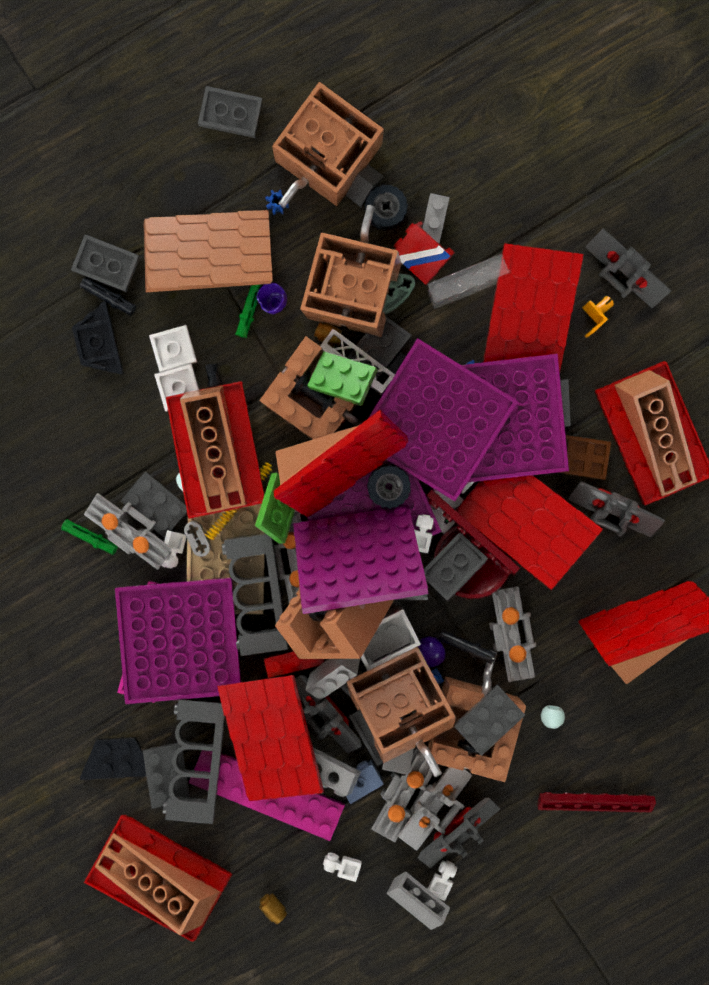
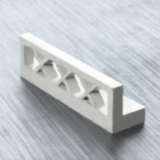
[320,329,395,395]

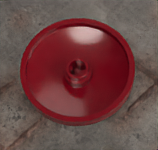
[434,525,512,599]

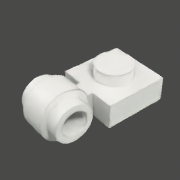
[414,514,434,553]
[162,530,186,568]
[323,853,362,882]
[428,860,457,901]

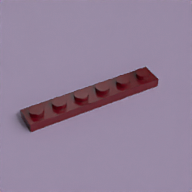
[427,490,520,575]
[537,792,656,812]

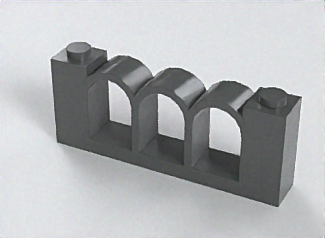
[222,533,289,656]
[163,699,225,824]

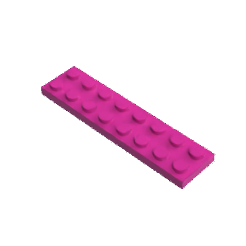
[189,750,345,841]

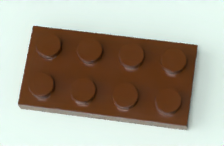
[556,435,611,480]

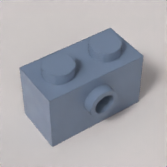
[346,760,384,804]

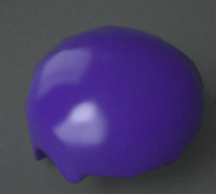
[257,282,287,314]
[418,636,446,668]

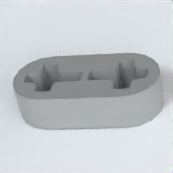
[184,521,211,557]

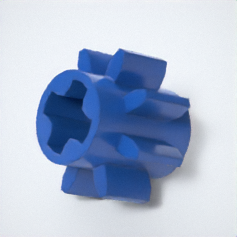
[266,190,289,215]

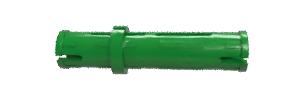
[235,284,264,338]
[61,519,118,556]

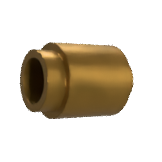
[314,322,342,348]
[259,894,287,924]

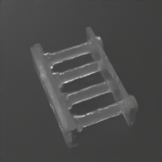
[427,254,509,309]

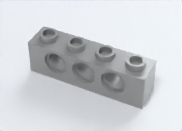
[313,748,361,797]

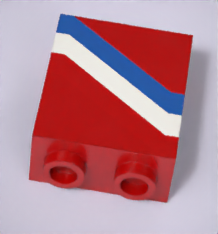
[394,221,455,285]

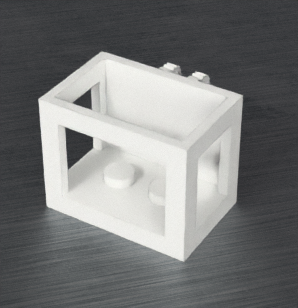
[361,604,421,671]

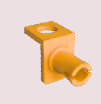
[582,296,614,338]

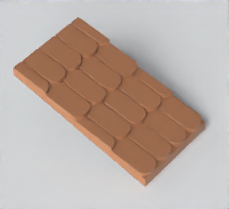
[144,210,273,292]

